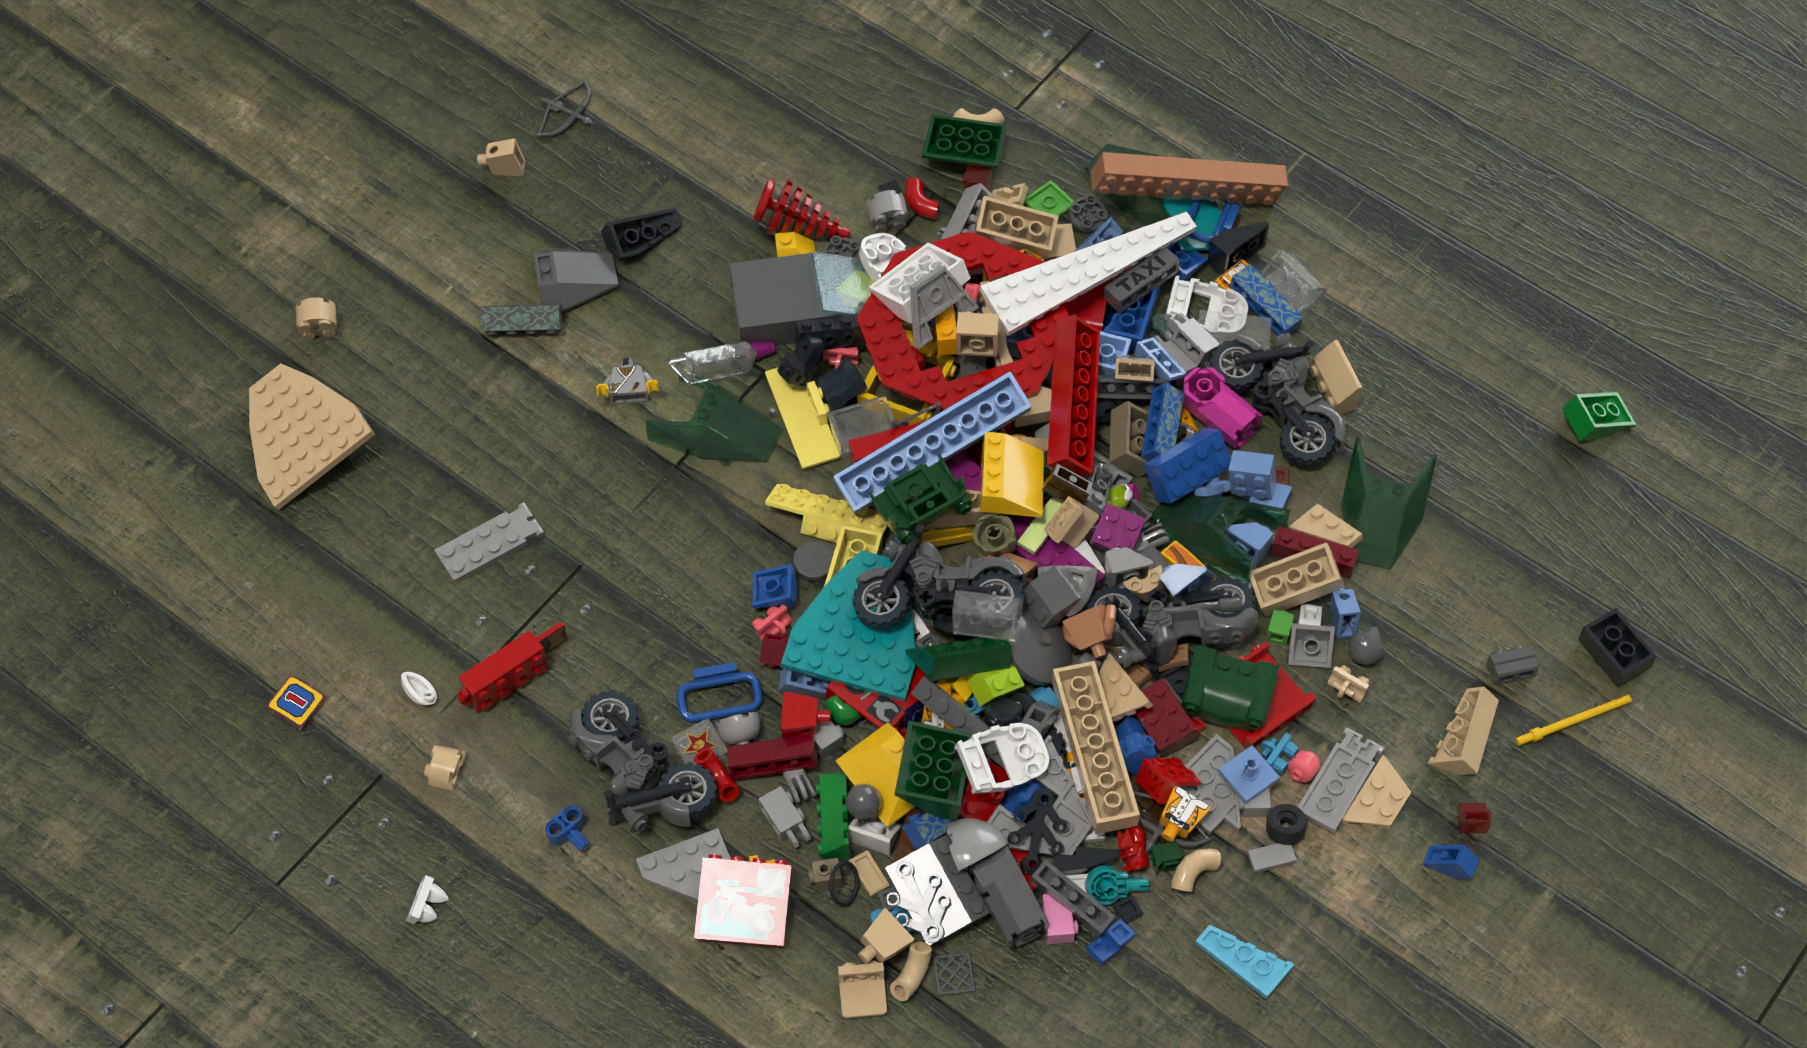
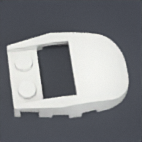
[859,233,906,283]
[1164,276,1248,338]
[954,723,1049,794]

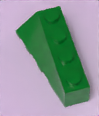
[816,773,849,862]

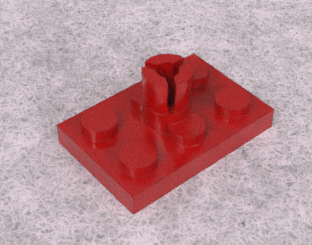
[958,760,1009,822]

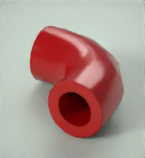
[905,178,940,220]
[694,748,739,802]

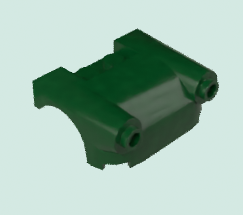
[869,454,973,545]
[1181,645,1280,732]

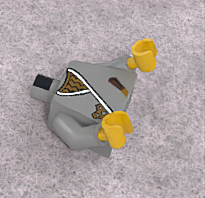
[596,358,659,405]

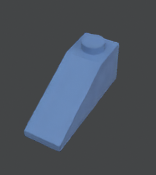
[1074,217,1123,252]
[1134,337,1187,381]
[778,668,831,698]

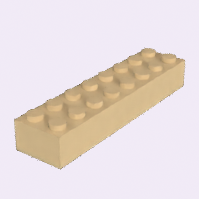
[1052,661,1140,834]

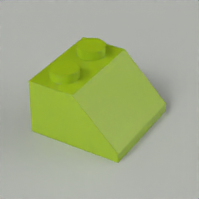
[965,664,1025,707]

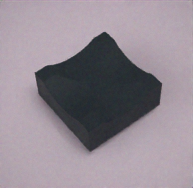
[816,357,867,410]

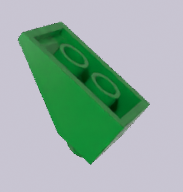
[1561,392,1636,441]

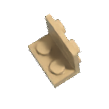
[1044,496,1100,548]

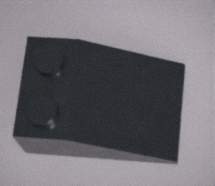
[1207,221,1269,275]

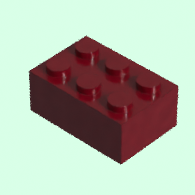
[1133,678,1199,758]

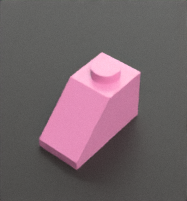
[1042,894,1078,944]

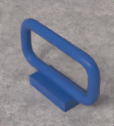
[1187,199,1240,243]
[676,662,763,722]

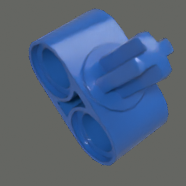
[545,806,589,851]

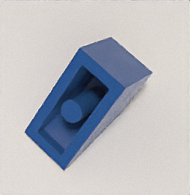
[1423,845,1479,879]

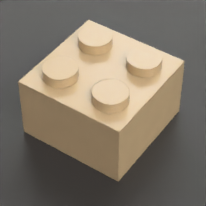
[956,311,999,357]

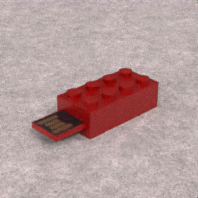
[457,621,568,714]

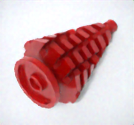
[752,178,850,239]

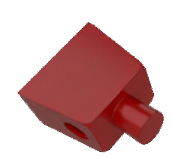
[781,692,831,738]

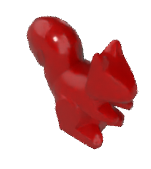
[1117,825,1149,872]

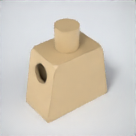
[477,138,526,176]
[858,908,914,964]

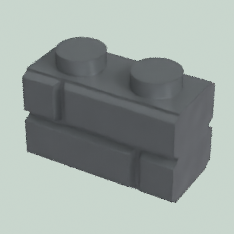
[1487,646,1538,685]

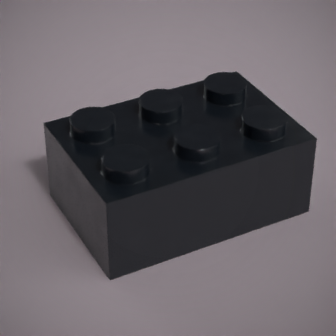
[1578,608,1657,687]

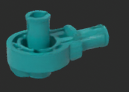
[1084,866,1149,905]

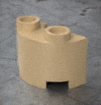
[992,183,1028,206]
[1123,565,1165,602]
[424,745,467,791]

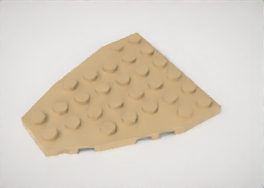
[249,363,375,510]

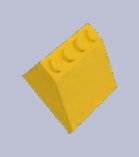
[980,432,1044,518]

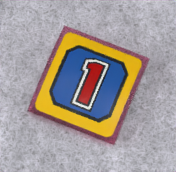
[264,674,326,731]

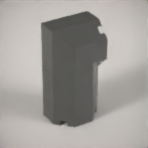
[968,846,1049,948]

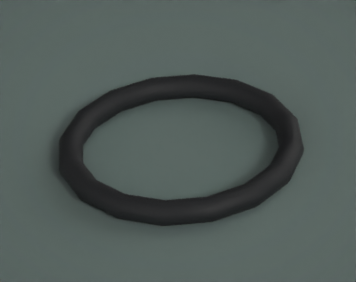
[829,860,859,907]

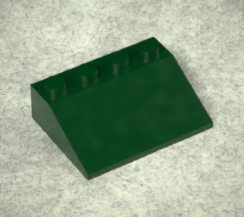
[922,114,1007,168]
[905,635,1012,681]
[894,721,973,820]

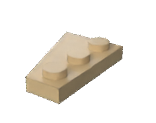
[1288,503,1363,548]

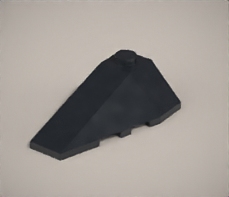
[600,207,683,259]

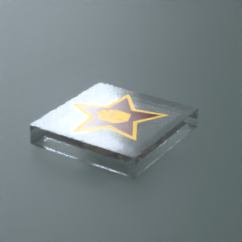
[670,718,728,765]

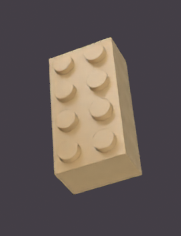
[973,196,1059,259]
[1248,542,1345,617]

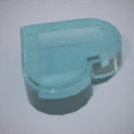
[1151,314,1173,336]

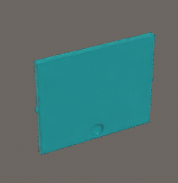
[1160,197,1221,251]

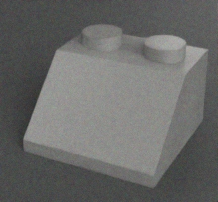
[1104,547,1153,589]

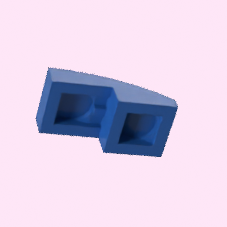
[1086,919,1136,966]

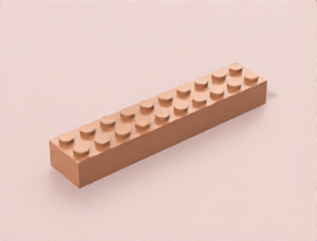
[1090,152,1288,205]

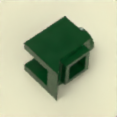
[1150,841,1185,876]

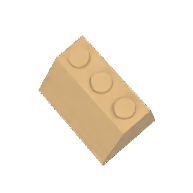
[1310,340,1362,414]

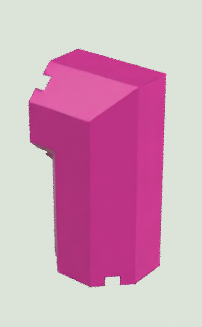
[1183,367,1263,448]

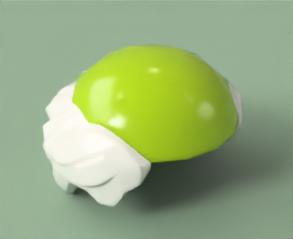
[1105,484,1133,509]

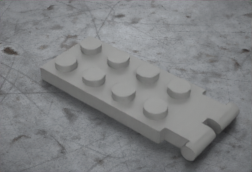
[434,503,545,584]
[1298,727,1385,834]

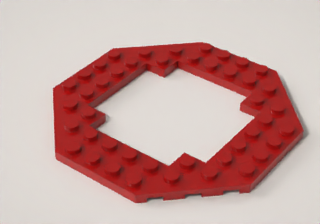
[857,231,1069,411]

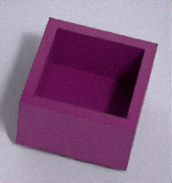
[1089,503,1145,552]

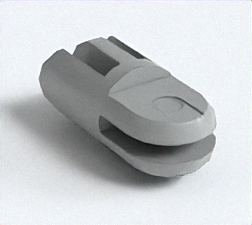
[1133,523,1170,553]
[783,769,816,803]

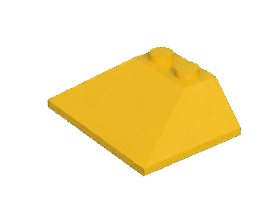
[835,722,916,828]

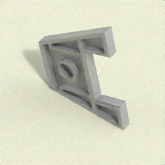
[910,265,979,349]

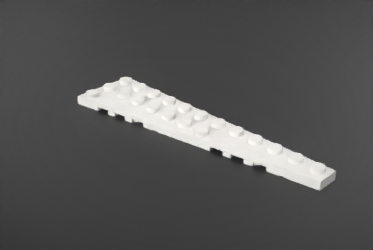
[980,212,1196,336]

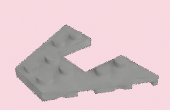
[987,735,1092,856]

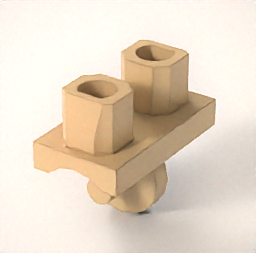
[1327,665,1369,703]

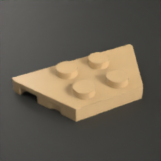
[1098,653,1153,722]
[1341,755,1411,829]

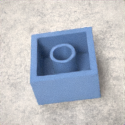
[1228,450,1276,499]

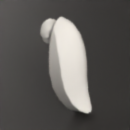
[401,672,437,705]

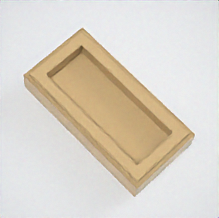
[849,850,890,898]

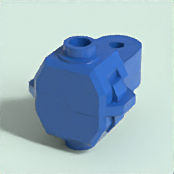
[1116,716,1156,774]
[1002,780,1046,822]

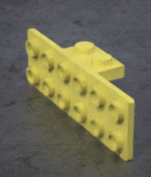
[765,368,840,469]
[765,484,888,543]

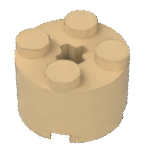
[295,298,337,340]

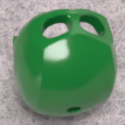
[824,696,861,726]

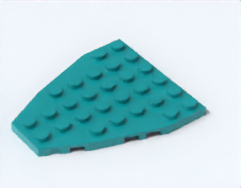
[781,550,915,702]

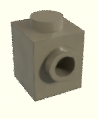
[808,858,842,891]

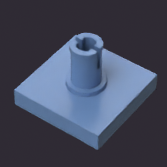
[1218,746,1280,804]

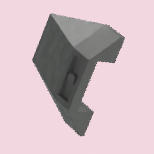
[533,248,619,312]

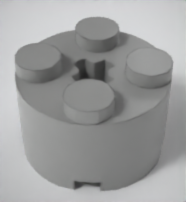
[866,190,909,233]

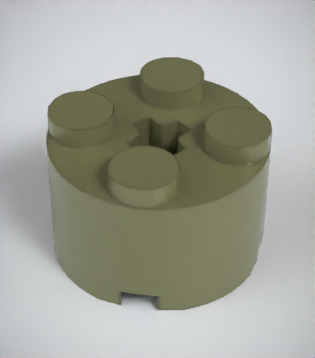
[973,513,1018,557]

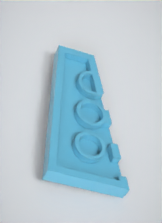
[1195,925,1295,999]

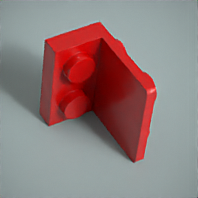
[1135,757,1201,804]

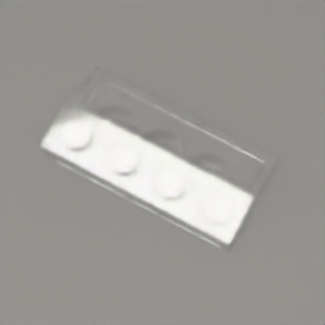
[666,341,757,384]

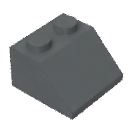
[1023,565,1081,628]

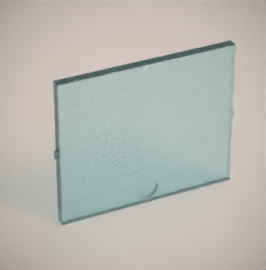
[811,252,872,316]

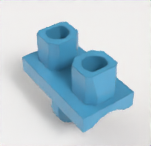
[1260,733,1299,775]

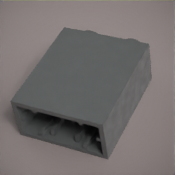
[730,251,844,350]

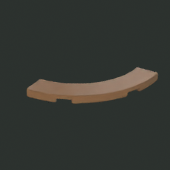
[1115,644,1189,722]

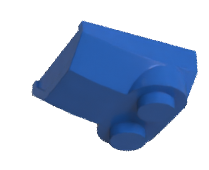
[1166,242,1208,281]
[752,564,797,609]

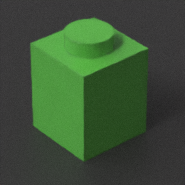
[1266,609,1294,646]

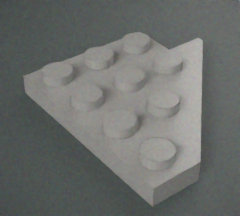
[1173,734,1241,835]
[636,828,731,902]

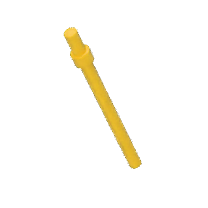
[1515,695,1632,746]

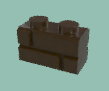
[1042,463,1093,504]

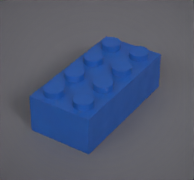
[1144,428,1231,503]

